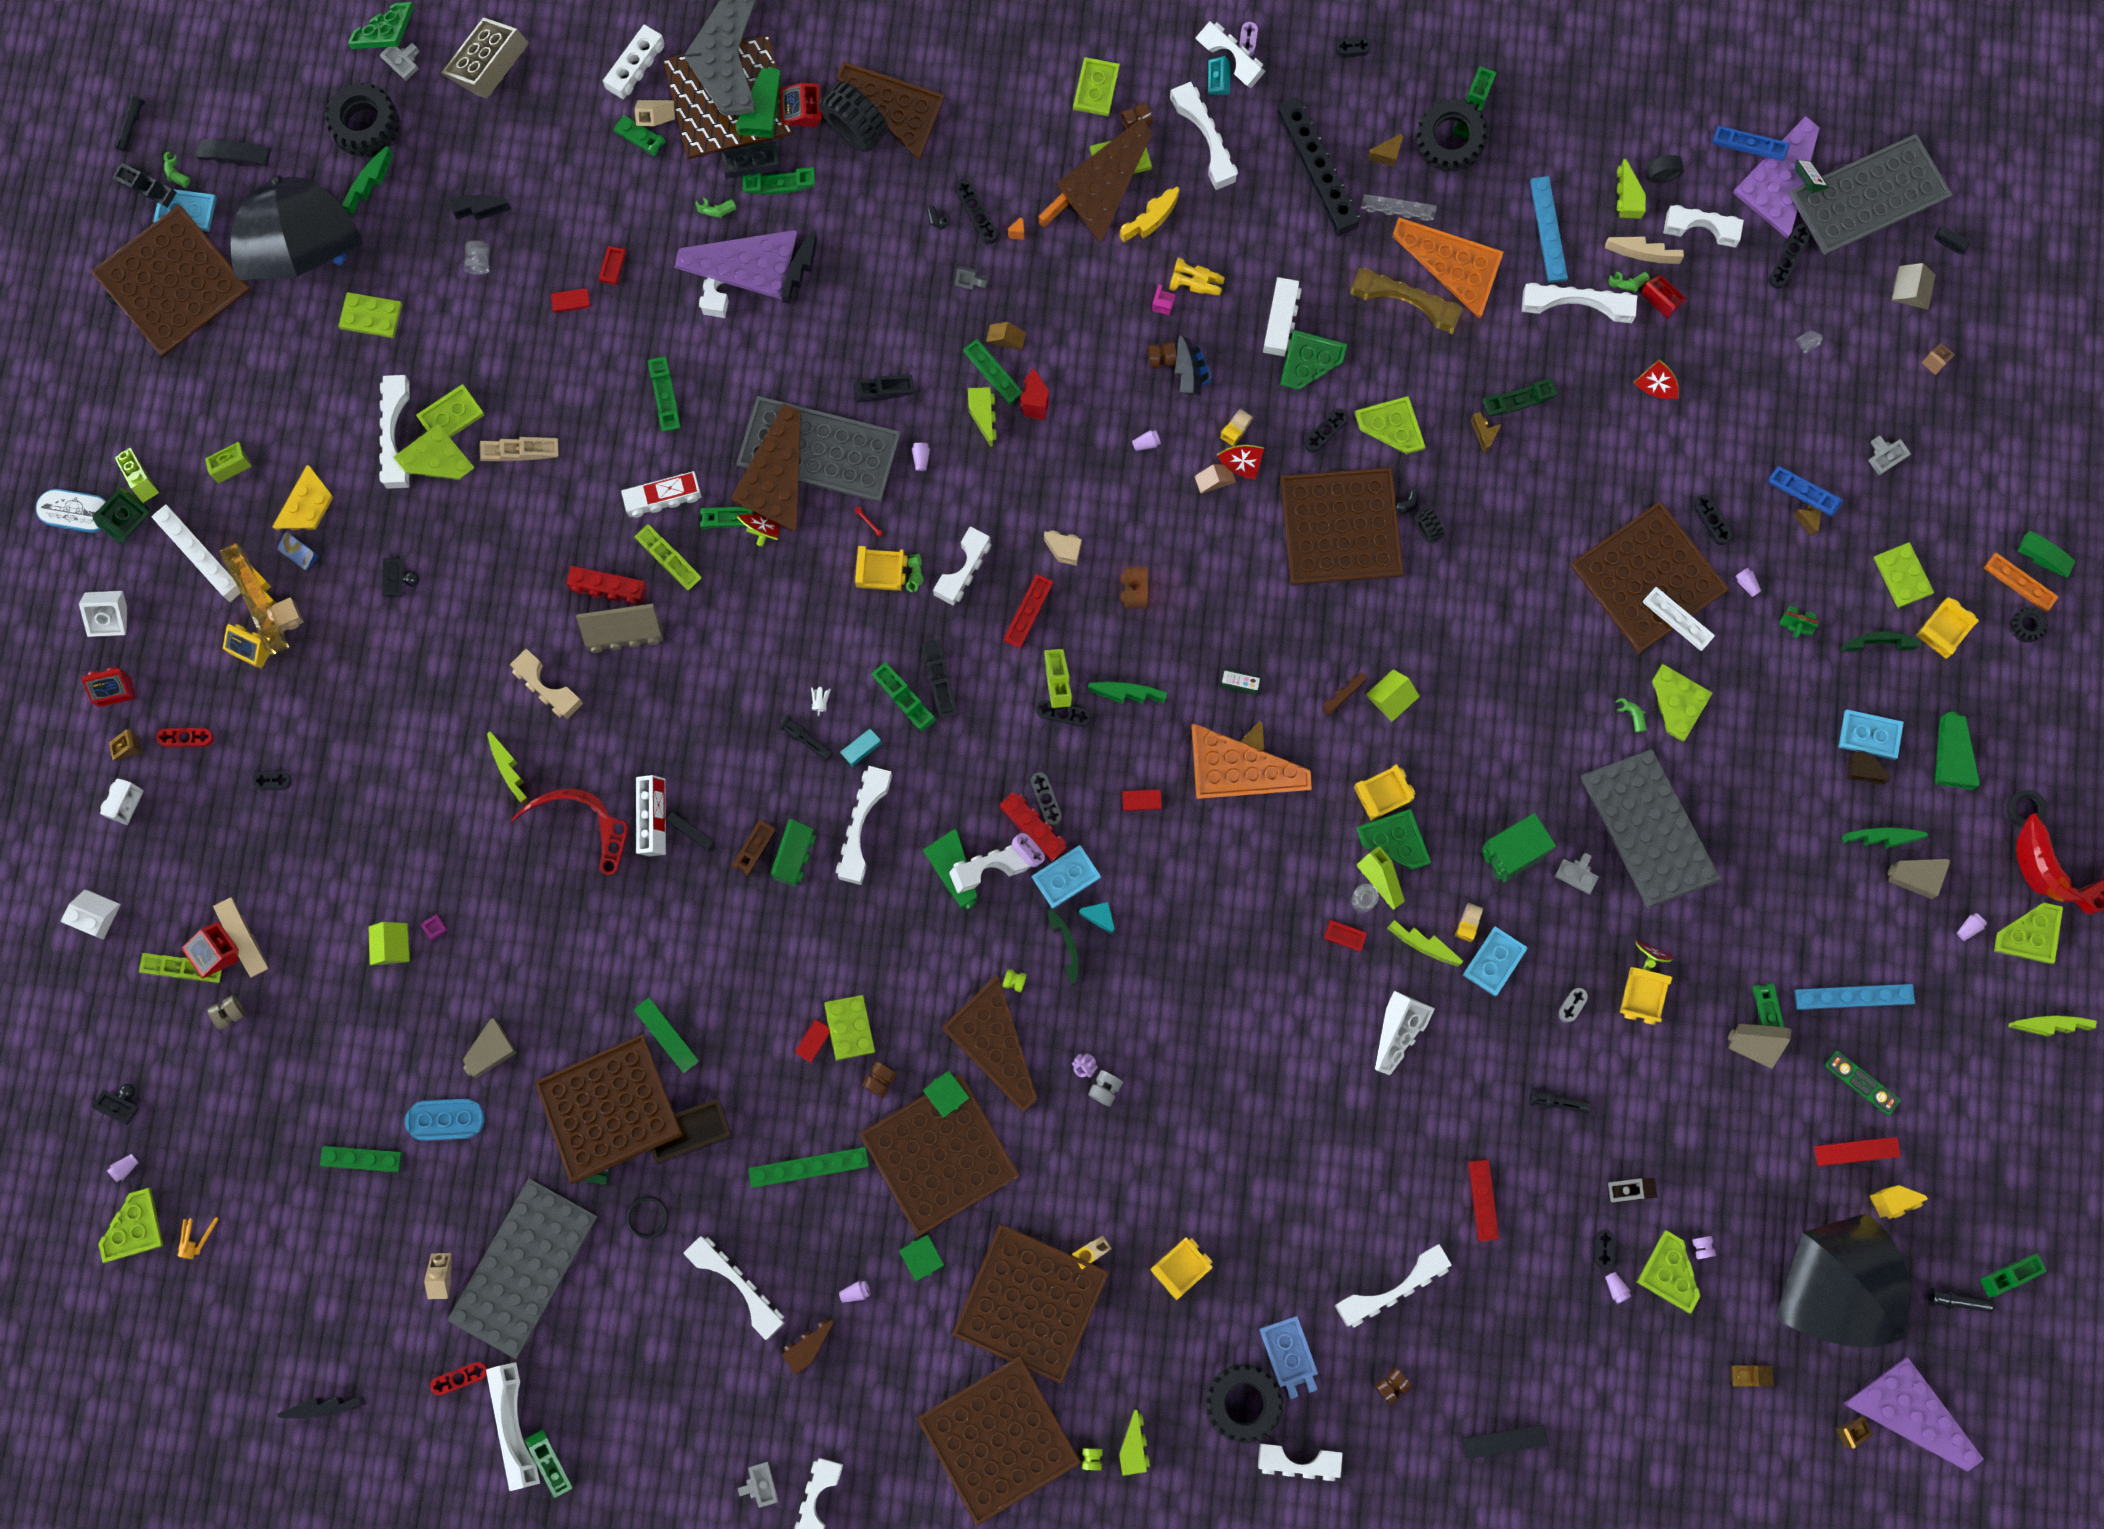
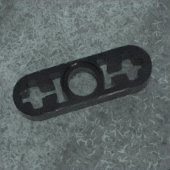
[1305,409,1348,453]
[1693,495,1732,545]
[1036,700,1091,727]
[666,812,716,852]

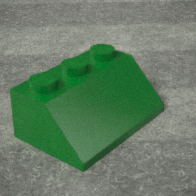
[771,819,817,887]

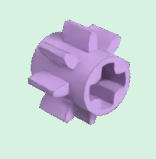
[1072,1053,1098,1078]

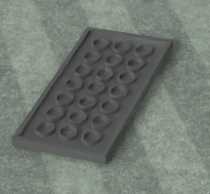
[1789,134,1953,256]
[736,396,901,503]
[1581,749,1721,909]
[447,1179,598,1359]

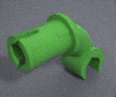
[164,151,191,188]
[696,198,736,219]
[1609,272,1650,292]
[906,554,924,592]
[1615,698,1647,732]

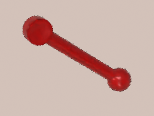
[854,507,883,537]

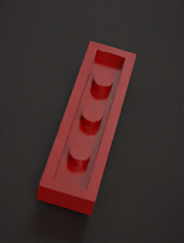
[1003,574,1053,649]
[1468,1160,1499,1242]

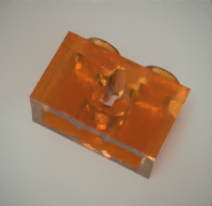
[1121,567,1148,609]

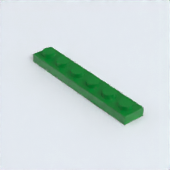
[748,1147,869,1188]

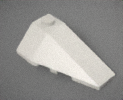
[1375,991,1435,1075]

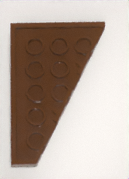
[836,61,945,160]
[1056,118,1152,242]
[730,404,801,533]
[942,975,1037,1113]

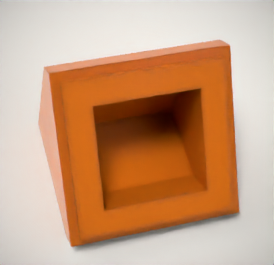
[1008,218,1024,240]

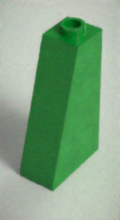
[735,67,782,138]
[1935,712,1980,790]
[923,829,978,910]

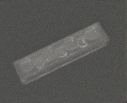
[1361,194,1437,221]

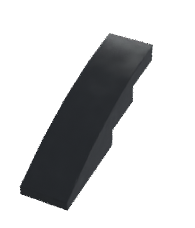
[195,140,271,166]
[112,163,177,208]
[781,230,818,304]
[921,639,958,718]
[277,1397,366,1418]
[1461,1424,1549,1459]

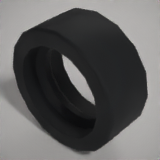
[1647,155,1684,183]
[2006,790,2047,828]

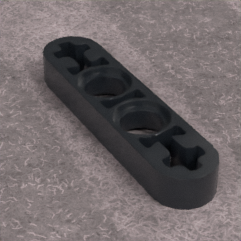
[956,180,998,244]
[1769,224,1811,289]

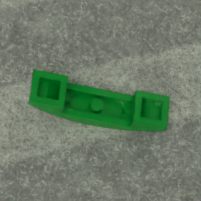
[743,167,815,195]
[648,356,681,432]

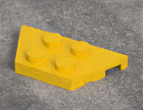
[272,465,333,530]

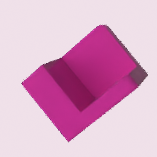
[1152,285,1175,316]

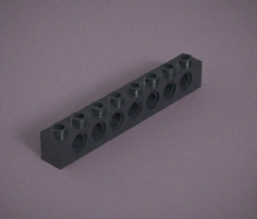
[1276,96,1360,237]

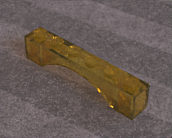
[1350,268,1463,334]
[219,543,289,655]

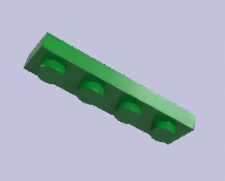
[320,1146,403,1173]

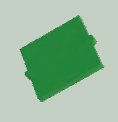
[923,1071,969,1118]
[899,1235,944,1282]

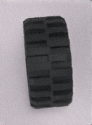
[819,81,888,152]
[325,83,400,157]
[1417,97,1488,172]
[1205,1364,1284,1443]

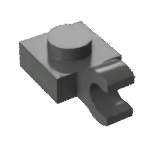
[955,266,989,289]

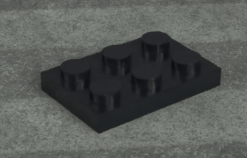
[722,142,780,179]

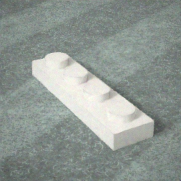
[1643,587,1715,651]

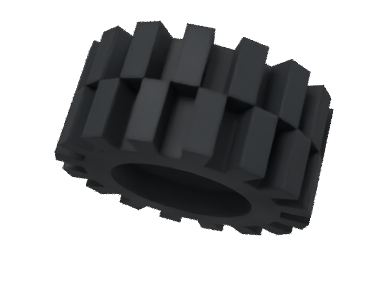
[1414,507,1445,544]
[2009,606,2049,643]

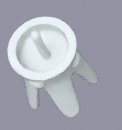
[811,687,831,716]

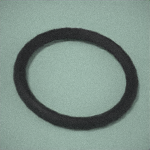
[627,1196,669,1239]

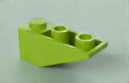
[1617,159,1646,219]
[968,387,997,447]
[115,448,159,503]
[1357,846,1405,910]
[1119,1410,1150,1476]

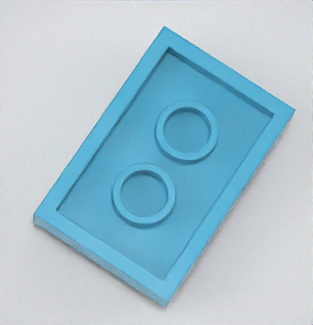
[153,189,217,232]
[1838,710,1904,760]
[1031,845,1101,909]
[1463,926,1528,997]

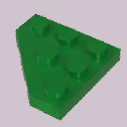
[348,2,414,49]
[1280,330,1347,390]
[1356,809,1431,870]

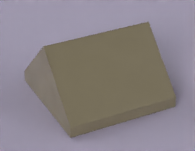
[1891,263,1935,310]

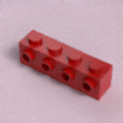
[566,566,648,605]
[999,792,1066,863]

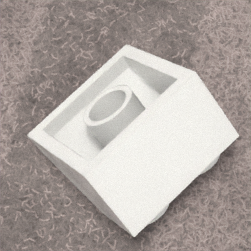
[79,591,127,637]
[100,779,144,825]
[61,890,121,940]

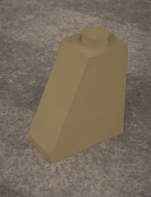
[1888,859,1950,899]
[463,1018,517,1078]
[1728,1024,1792,1069]

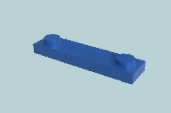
[1712,126,1790,161]
[1768,466,1843,517]

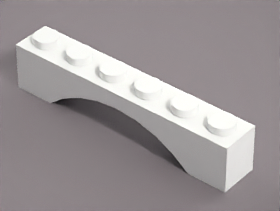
[1170,82,1238,190]
[1521,283,1637,323]
[380,375,410,489]
[151,505,244,602]
[836,766,892,885]
[684,1236,785,1340]
[1335,1244,1451,1328]
[486,1362,540,1491]

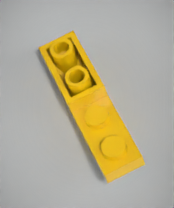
[1120,187,1179,243]

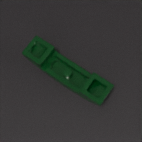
[1482,378,1558,417]
[1840,632,1921,653]
[1047,910,1078,987]

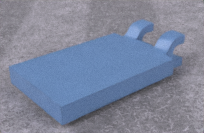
[1259,1316,1318,1400]

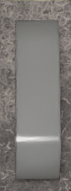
[1558,988,1588,1023]

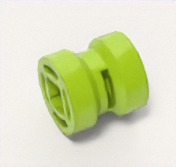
[1002,968,1027,993]
[1082,1448,1103,1470]

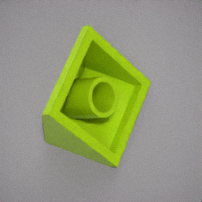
[205,442,252,484]
[1366,669,1420,722]
[369,922,410,966]

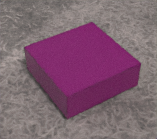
[420,914,448,941]

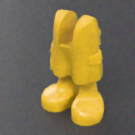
[1169,257,1224,296]

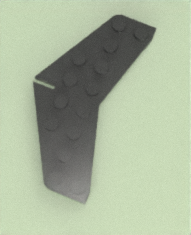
[685,0,758,116]

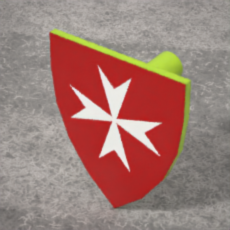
[1634,359,1679,399]
[1217,445,1264,479]
[737,514,780,546]
[1636,940,1673,971]

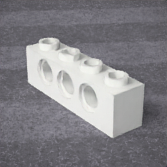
[603,25,664,100]

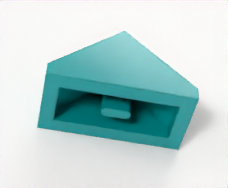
[1079,902,1114,934]

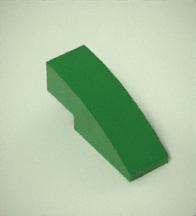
[2018,531,2075,578]
[1979,1253,2047,1298]

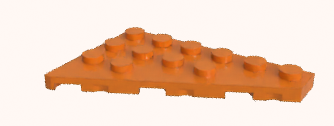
[1392,217,1504,318]
[1191,724,1312,799]

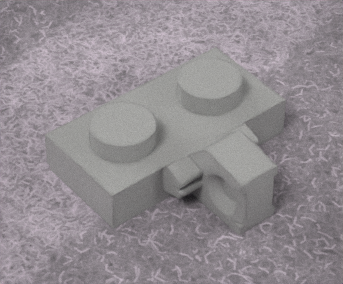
[380,43,420,81]
[1868,436,1911,475]
[1555,853,1599,894]
[738,1462,779,1508]

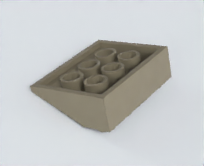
[441,17,529,99]
[576,604,664,653]

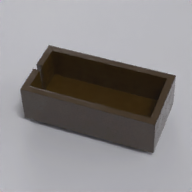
[651,1098,733,1165]

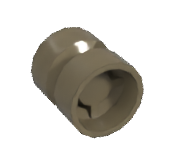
[207,995,245,1030]

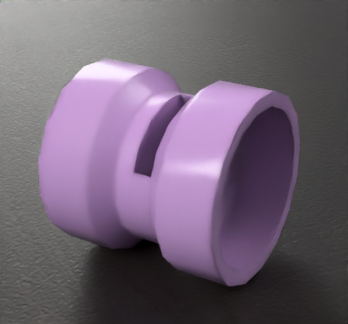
[1692,1236,1716,1259]

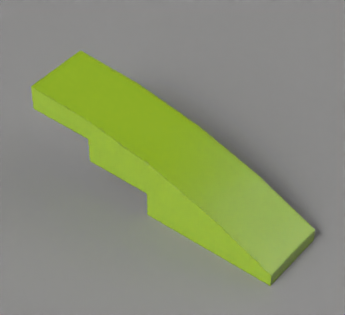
[634,524,702,591]
[487,732,530,806]
[1387,920,1463,967]
[139,953,222,983]
[2009,1016,2097,1036]

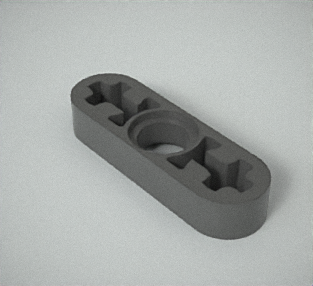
[1031,772,1062,826]

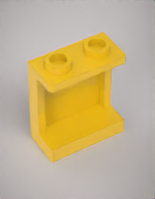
[855,546,908,591]
[1916,597,1979,659]
[1354,764,1415,821]
[1620,967,1672,1025]
[1150,1238,1213,1300]

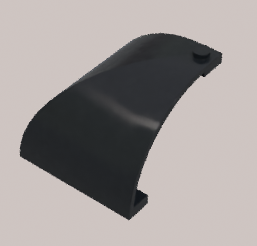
[231,175,363,280]
[1775,1213,1911,1347]

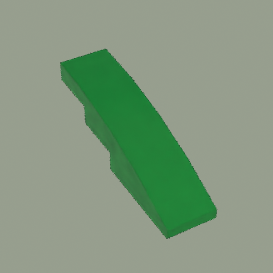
[1452,66,1497,141]
[342,146,393,215]
[871,662,936,732]
[1088,682,1168,704]
[1842,828,1928,849]
[633,997,699,1073]

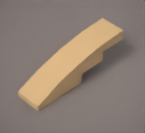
[1605,237,1684,264]
[480,437,558,461]
[213,897,269,978]

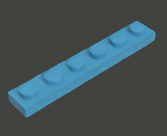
[1530,176,1568,283]
[1794,984,1915,1010]

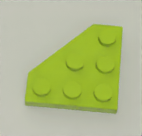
[1354,396,1425,454]
[393,424,475,480]
[1652,664,1712,742]
[1994,903,2063,964]
[98,1188,164,1263]
[1636,1230,1700,1314]

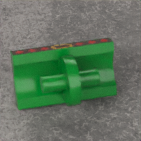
[1779,606,1819,638]

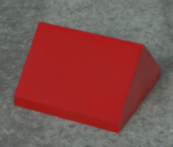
[1641,274,1687,319]

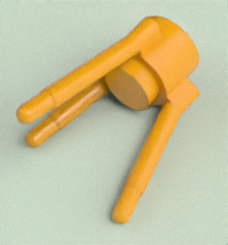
[177,1217,218,1259]

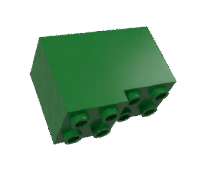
[1482,813,1556,883]

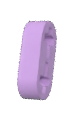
[1239,22,1258,56]
[1012,833,1045,867]

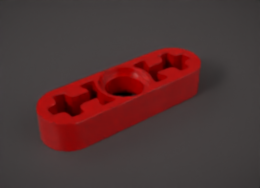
[156,728,214,747]
[430,1362,488,1395]

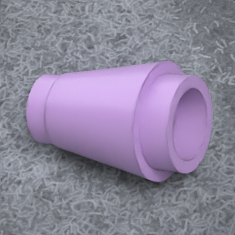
[1132,430,1161,451]
[912,443,930,471]
[1736,568,1762,597]
[1957,913,1987,941]
[107,1154,139,1182]
[1605,1272,1631,1304]
[839,1280,870,1303]

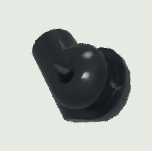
[926,207,949,230]
[1396,491,1419,513]

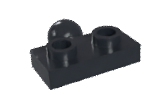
[382,558,419,598]
[92,1084,139,1126]

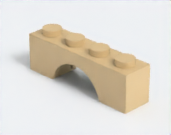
[510,649,583,719]

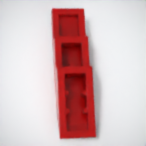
[1814,1137,1901,1166]

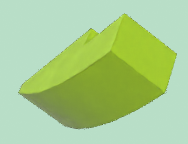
[1044,649,1072,708]

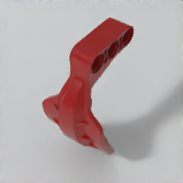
[511,789,629,875]
[2016,813,2104,915]

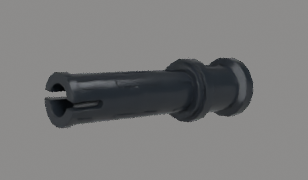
[114,95,145,152]
[779,716,833,761]
[1529,1088,1591,1114]
[1928,1288,1993,1313]

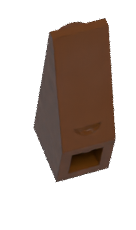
[782,1319,835,1375]

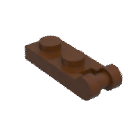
[1322,672,1368,715]
[732,820,777,876]

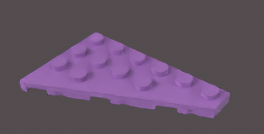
[1733,116,1819,238]
[674,230,797,299]
[1844,1357,1984,1471]

